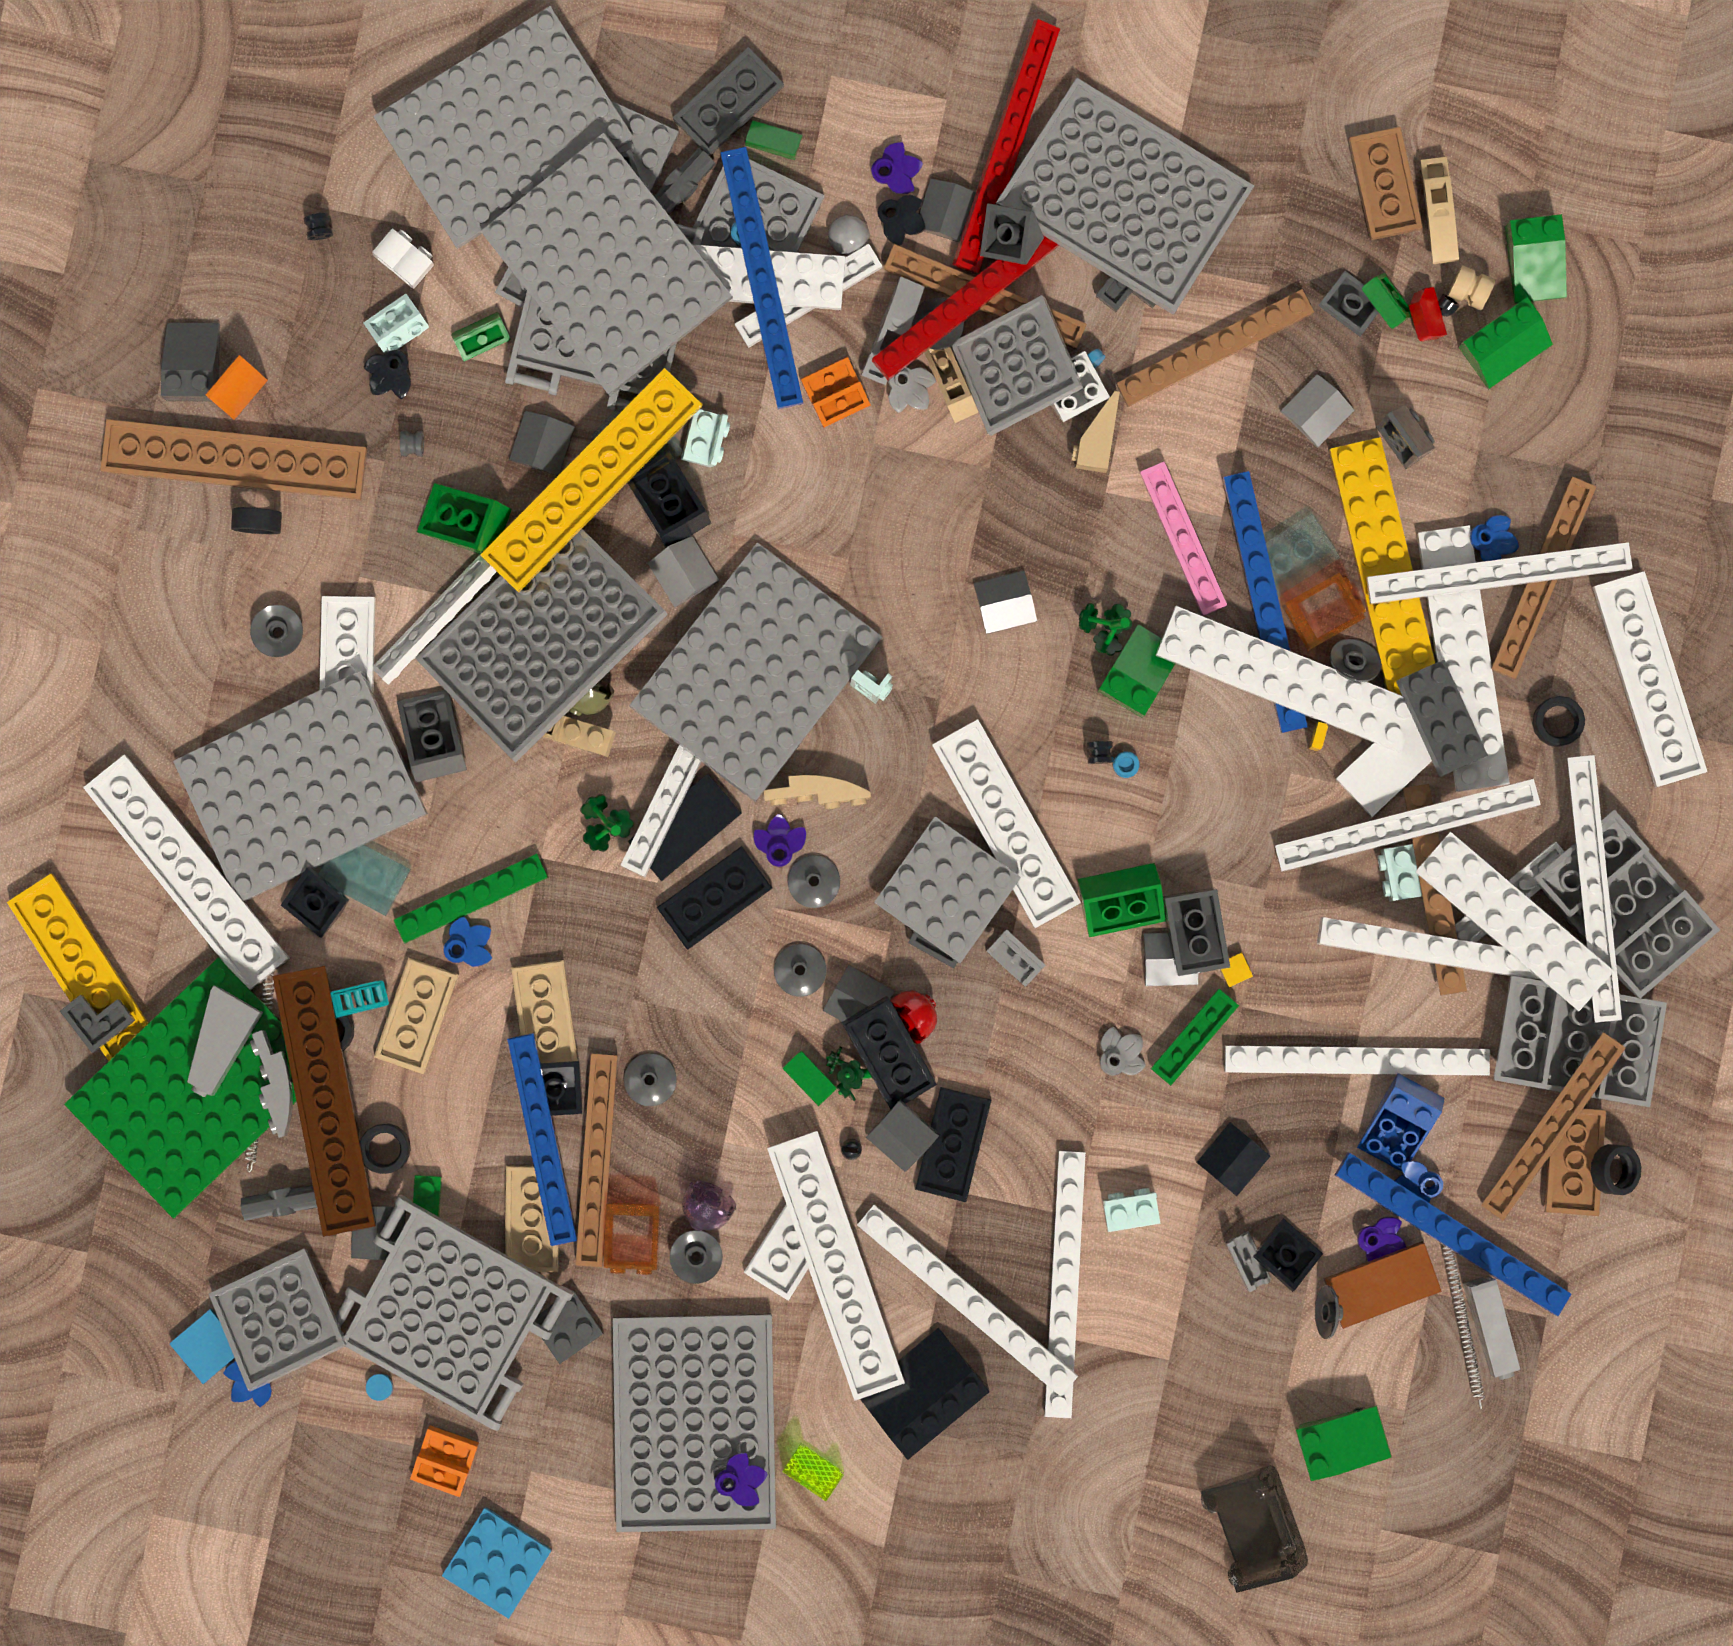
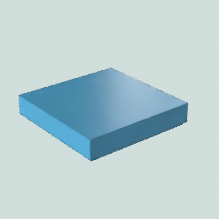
[170,1309,235,1384]

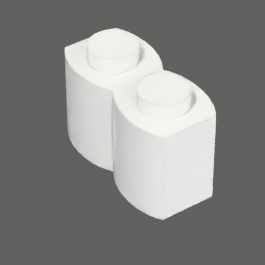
[372,229,434,289]

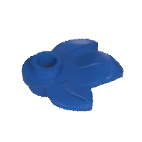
[1470,515,1519,562]
[443,917,492,967]
[1394,1161,1443,1203]
[223,1361,272,1407]

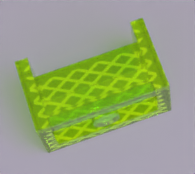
[782,1442,844,1501]

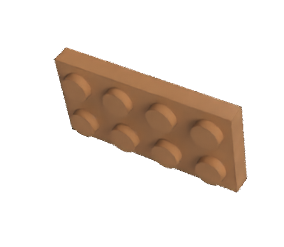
[1348,127,1423,241]
[1544,1109,1606,1216]

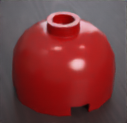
[890,990,937,1044]

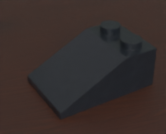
[627,450,711,548]

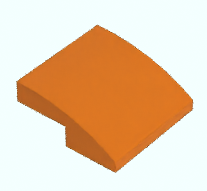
[205,355,268,420]
[800,356,871,427]
[410,1425,479,1497]

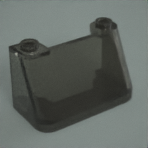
[1200,1465,1308,1593]

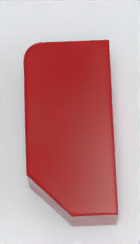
[1409,287,1447,342]

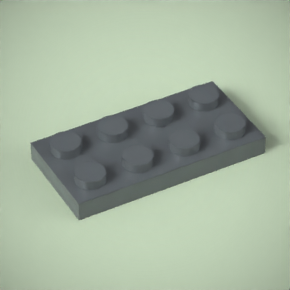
[673,47,784,156]
[1396,660,1488,777]

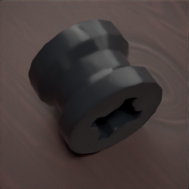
[303,213,333,241]
[1086,741,1114,764]

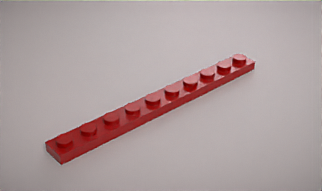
[952,19,1060,274]
[872,236,1060,381]

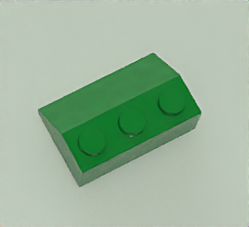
[1458,297,1553,390]
[1077,863,1166,938]

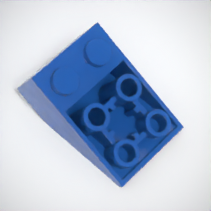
[1357,1073,1445,1172]

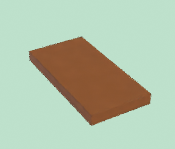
[1324,1241,1442,1329]

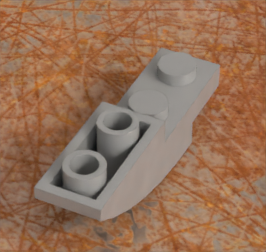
[861,276,924,385]
[250,1030,293,1138]

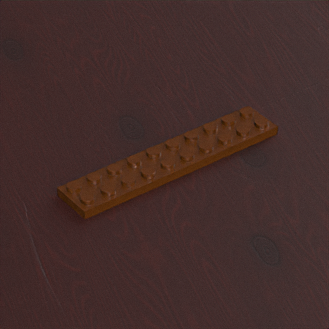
[272,965,376,1237]

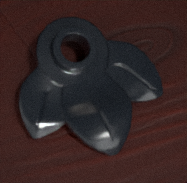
[878,195,926,246]
[364,350,411,399]

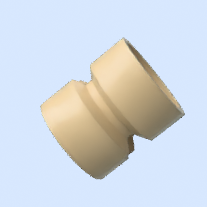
[1448,265,1496,311]

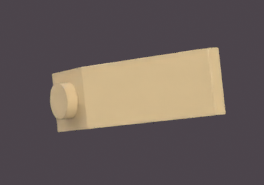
[924,347,979,423]
[1072,391,1120,473]

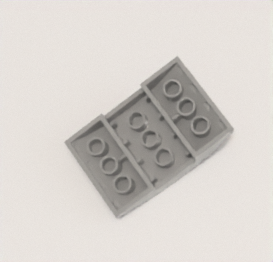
[1534,809,1720,999]
[1493,975,1667,1107]

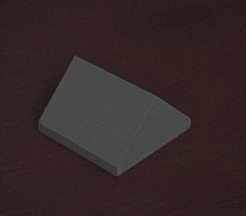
[980,203,1044,264]
[823,965,894,1022]

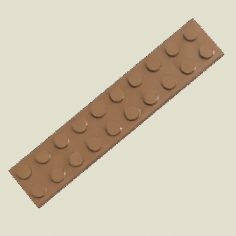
[100,419,367,500]

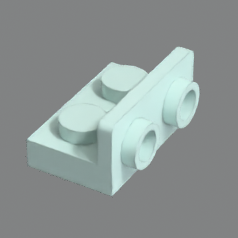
[363,294,429,355]
[681,409,730,468]
[850,670,893,704]
[1378,844,1422,902]
[1102,1188,1161,1232]

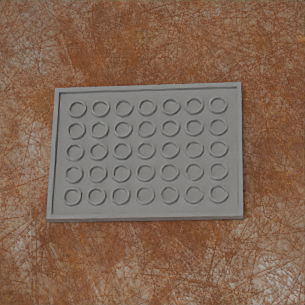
[373,6,634,249]
[996,78,1254,315]
[481,133,733,396]
[415,529,668,763]
[629,543,882,802]
[173,671,428,902]
[613,1314,776,1532]

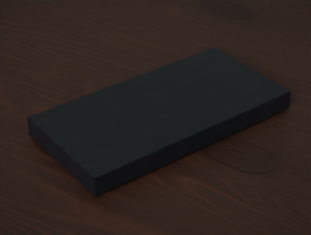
[628,774,742,882]
[656,846,773,950]
[841,996,937,1110]
[915,1087,992,1202]

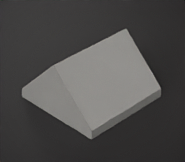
[648,536,719,608]

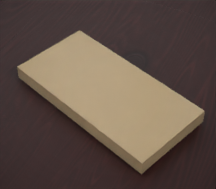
[374,957,459,1074]
[511,960,578,1063]
[505,1165,559,1272]

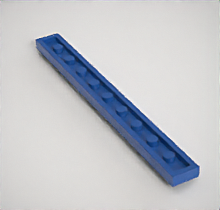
[720,147,804,410]
[1223,471,1308,733]
[1334,1153,1571,1316]

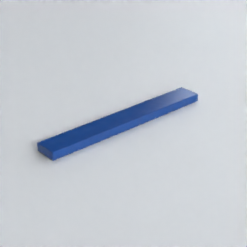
[507,1033,577,1246]

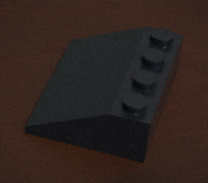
[860,1327,990,1460]

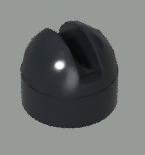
[1438,294,1460,317]
[841,1139,862,1160]

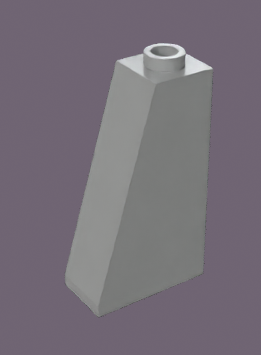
[187,986,263,1097]
[1462,1276,1520,1380]

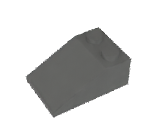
[161,323,220,402]
[1376,405,1435,469]
[397,690,467,782]
[1163,887,1230,976]

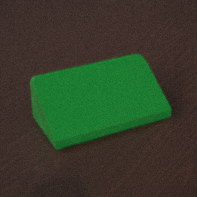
[745,121,803,160]
[1362,273,1412,329]
[451,312,511,362]
[782,1050,837,1107]

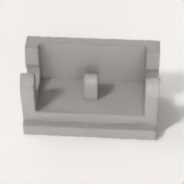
[986,930,1045,987]
[1224,1231,1271,1292]

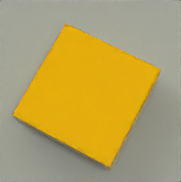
[1309,722,1328,751]
[1220,952,1253,988]

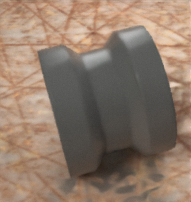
[400,430,424,457]

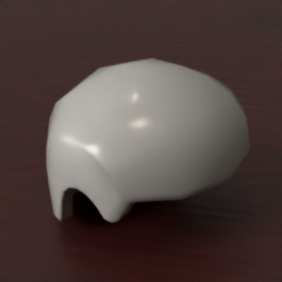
[828,215,870,255]

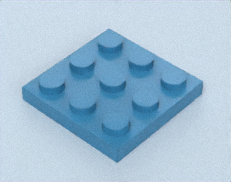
[442,1507,552,1619]

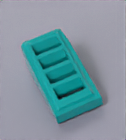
[331,980,389,1018]

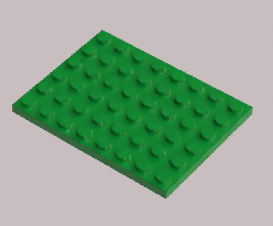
[64,957,297,1219]

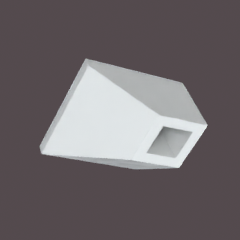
[1051,351,1110,422]

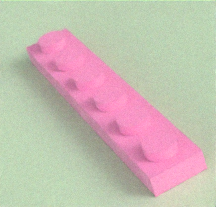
[1140,462,1227,616]

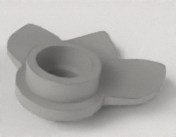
[888,367,936,413]
[1100,1027,1146,1076]

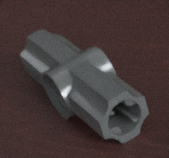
[654,148,716,215]
[240,1185,317,1221]

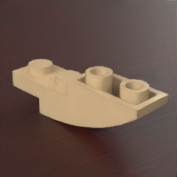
[1420,157,1459,264]
[542,716,616,757]
[764,775,871,810]

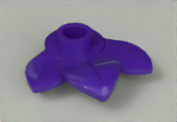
[871,142,923,194]
[754,814,806,867]
[1357,1217,1406,1261]
[715,1453,768,1506]

